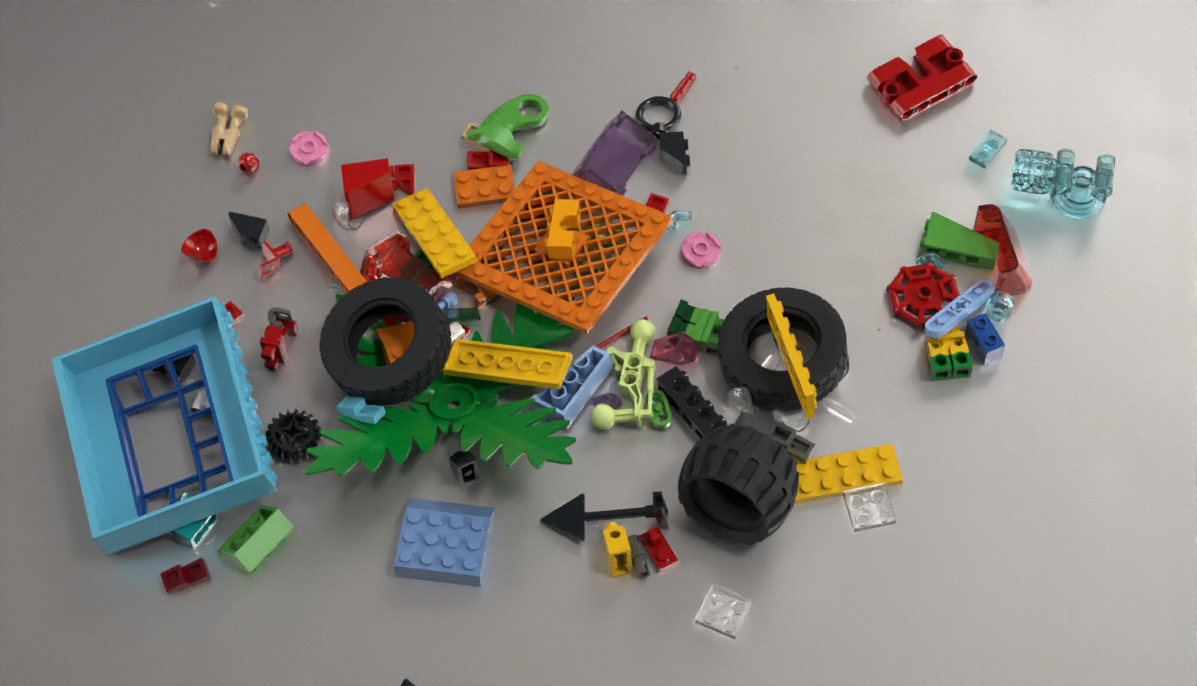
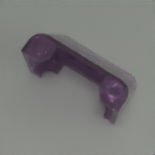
[572,110,658,196]

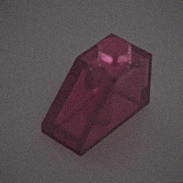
[650,332,700,365]

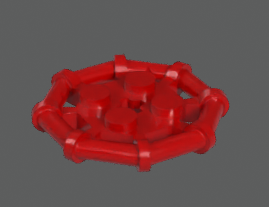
[886,262,960,328]

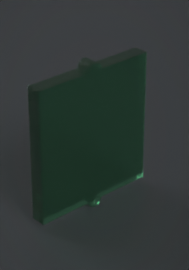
[444,307,481,322]

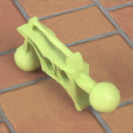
[590,319,656,430]

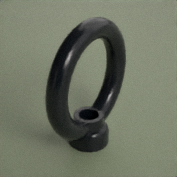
[635,96,682,140]

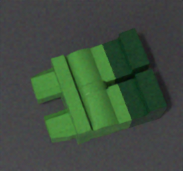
[667,299,725,353]

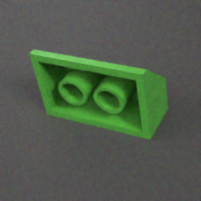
[217,505,294,573]

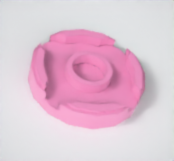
[290,131,329,166]
[681,232,721,269]

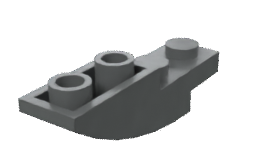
[734,414,816,464]

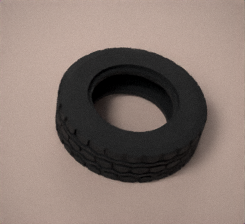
[319,277,452,406]
[718,287,848,412]

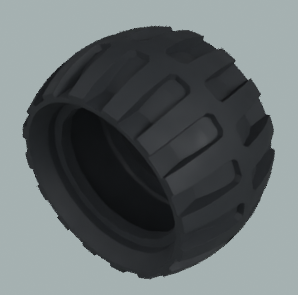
[678,424,799,545]

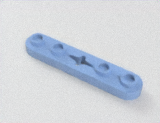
[925,280,996,339]

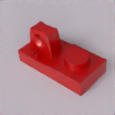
[639,527,678,573]

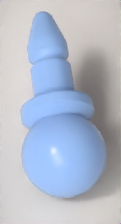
[438,292,458,311]

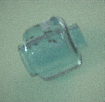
[986,292,1014,322]

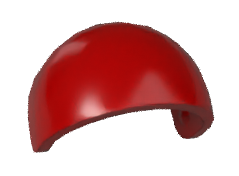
[181,229,217,263]

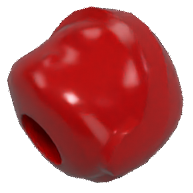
[237,152,260,175]

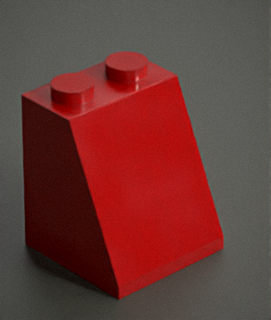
[341,158,397,220]

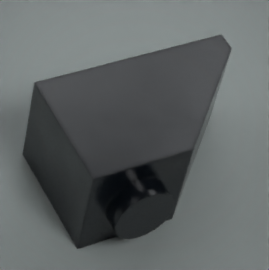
[228,211,270,250]
[449,450,480,487]

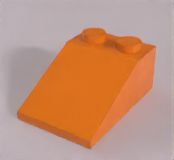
[376,322,414,365]

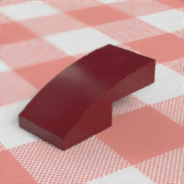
[160,557,211,593]

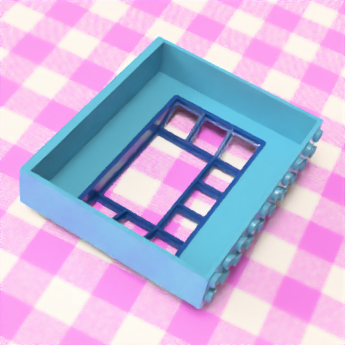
[52,296,278,555]

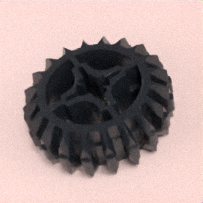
[265,409,322,464]

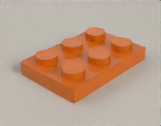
[453,165,515,209]

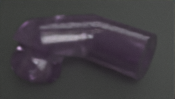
[591,392,622,409]

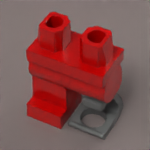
[260,307,299,371]

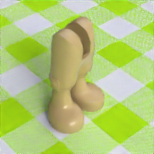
[210,102,248,157]

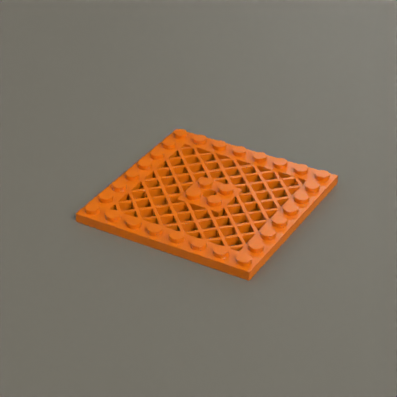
[452,160,673,334]

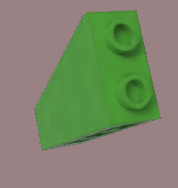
[920,212,1000,270]

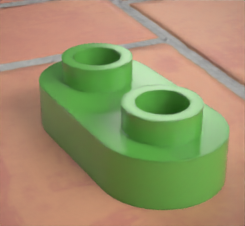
[646,389,672,429]

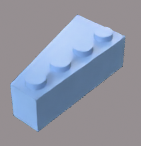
[530,346,613,429]

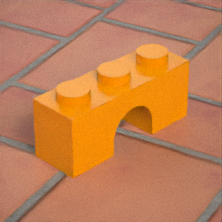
[544,199,581,260]

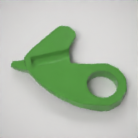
[465,94,549,159]

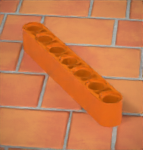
[287,203,367,293]

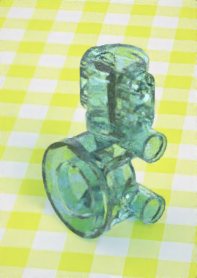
[1010,149,1115,218]

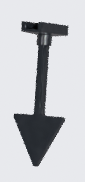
[540,491,669,542]

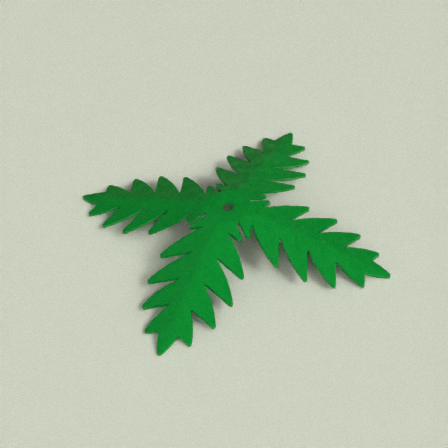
[305,285,580,477]

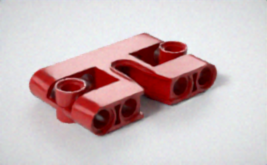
[867,34,978,120]

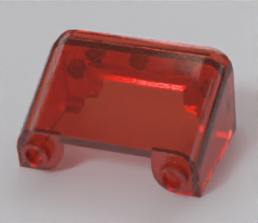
[973,204,1033,299]
[360,229,457,302]

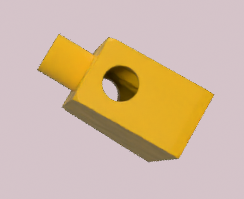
[603,522,633,577]

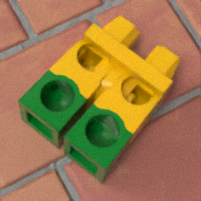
[925,325,973,381]

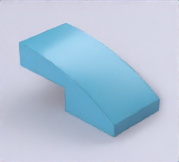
[336,396,386,424]

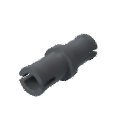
[627,534,650,579]

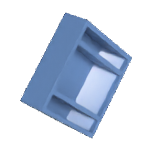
[394,498,495,587]

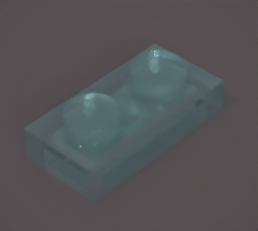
[969,129,1007,169]

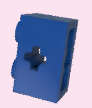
[965,313,1005,365]

